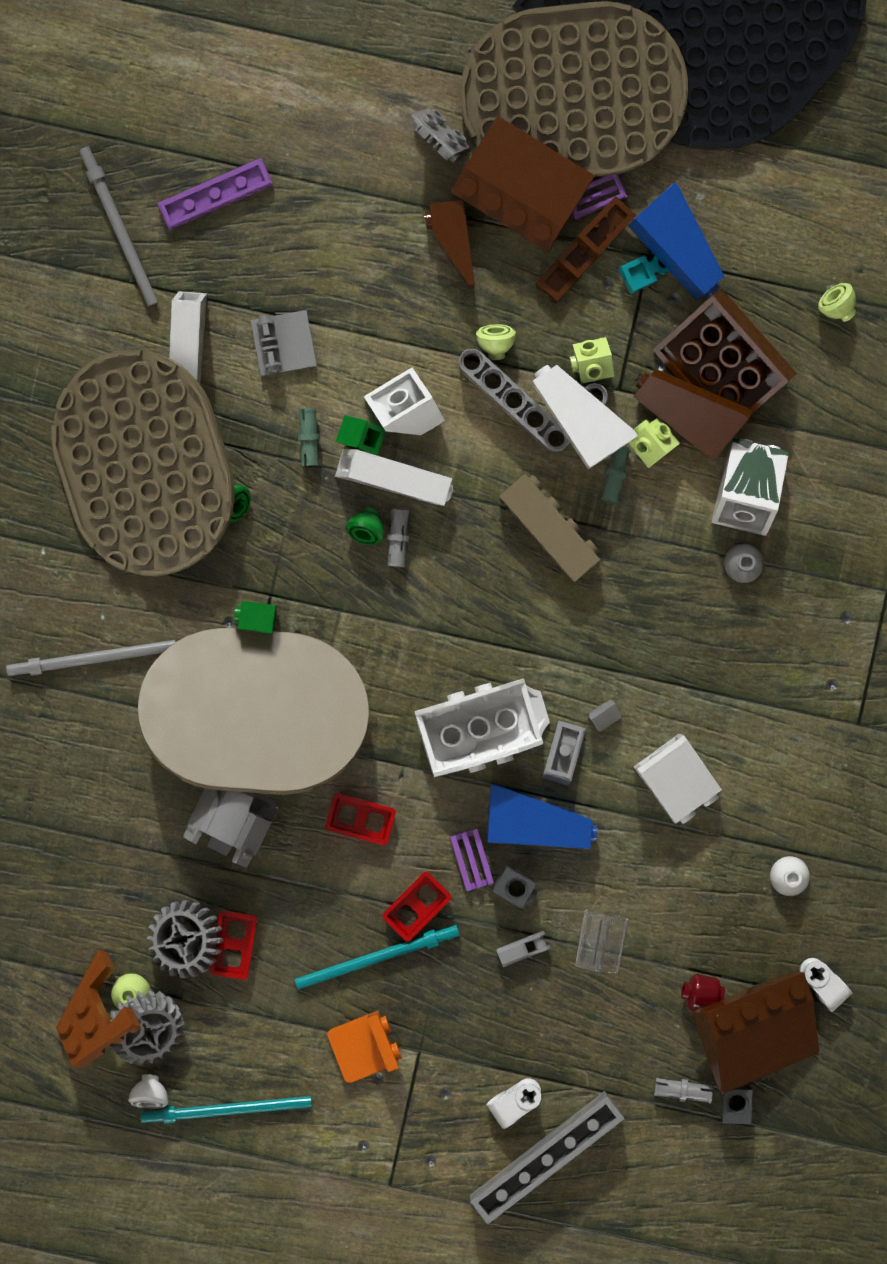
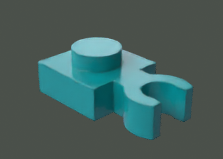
[618,255,670,295]

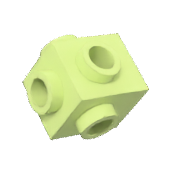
[570,337,615,384]
[629,417,680,468]

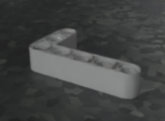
[459,348,608,453]

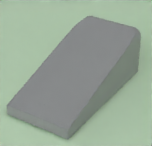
[542,721,586,786]

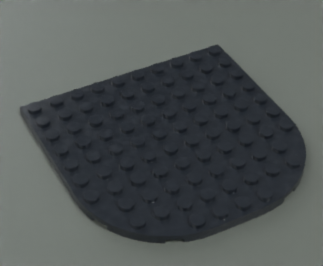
[512,0,867,150]

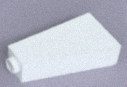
[169,291,207,384]
[532,365,638,469]
[335,449,453,506]

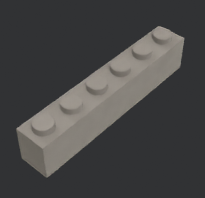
[470,1091,624,1224]

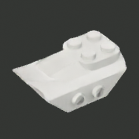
[415,678,550,777]

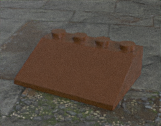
[450,116,595,252]
[653,289,797,412]
[692,972,819,1094]

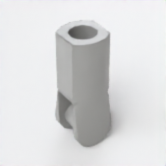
[496,931,551,967]

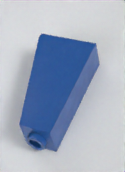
[628,182,724,301]
[487,784,597,849]

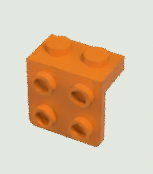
[327,1010,402,1083]

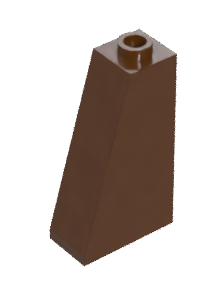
[633,369,753,461]

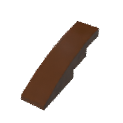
[535,196,636,304]

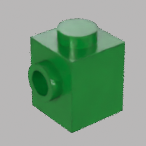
[335,415,386,456]
[234,600,277,634]

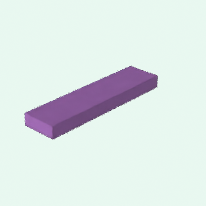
[157,158,273,230]

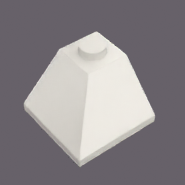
[364,368,445,435]

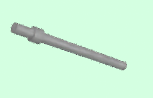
[79,146,158,307]
[6,640,176,676]

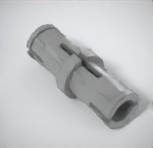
[387,509,409,567]
[654,1077,713,1104]

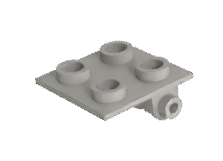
[411,108,470,163]
[251,310,317,376]

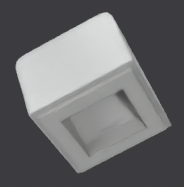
[588,700,621,732]

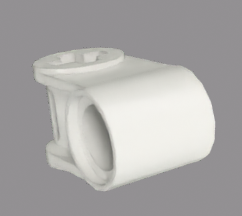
[800,958,853,1012]
[486,1078,541,1129]

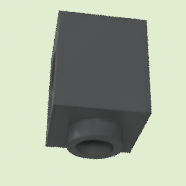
[492,865,538,909]
[720,1085,753,1124]

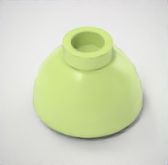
[818,283,856,322]
[476,324,516,360]
[111,974,151,1008]

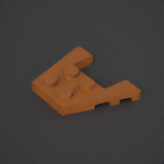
[56,950,141,1069]

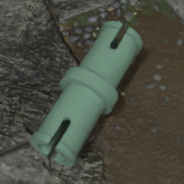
[297,408,320,466]
[601,446,631,504]

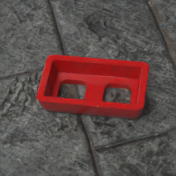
[325,793,396,845]
[382,872,452,941]
[210,911,257,980]

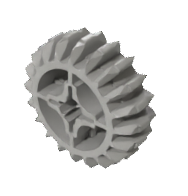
[146,900,223,978]
[110,989,184,1065]

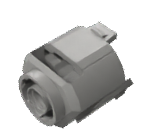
[183,789,278,868]

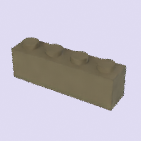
[499,474,600,583]

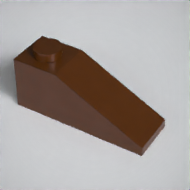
[425,199,475,289]

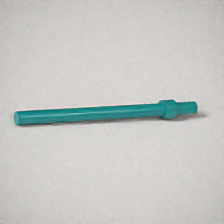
[295,925,460,990]
[141,1096,312,1124]

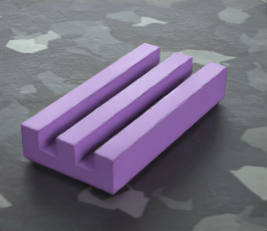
[573,174,627,221]
[450,828,494,891]

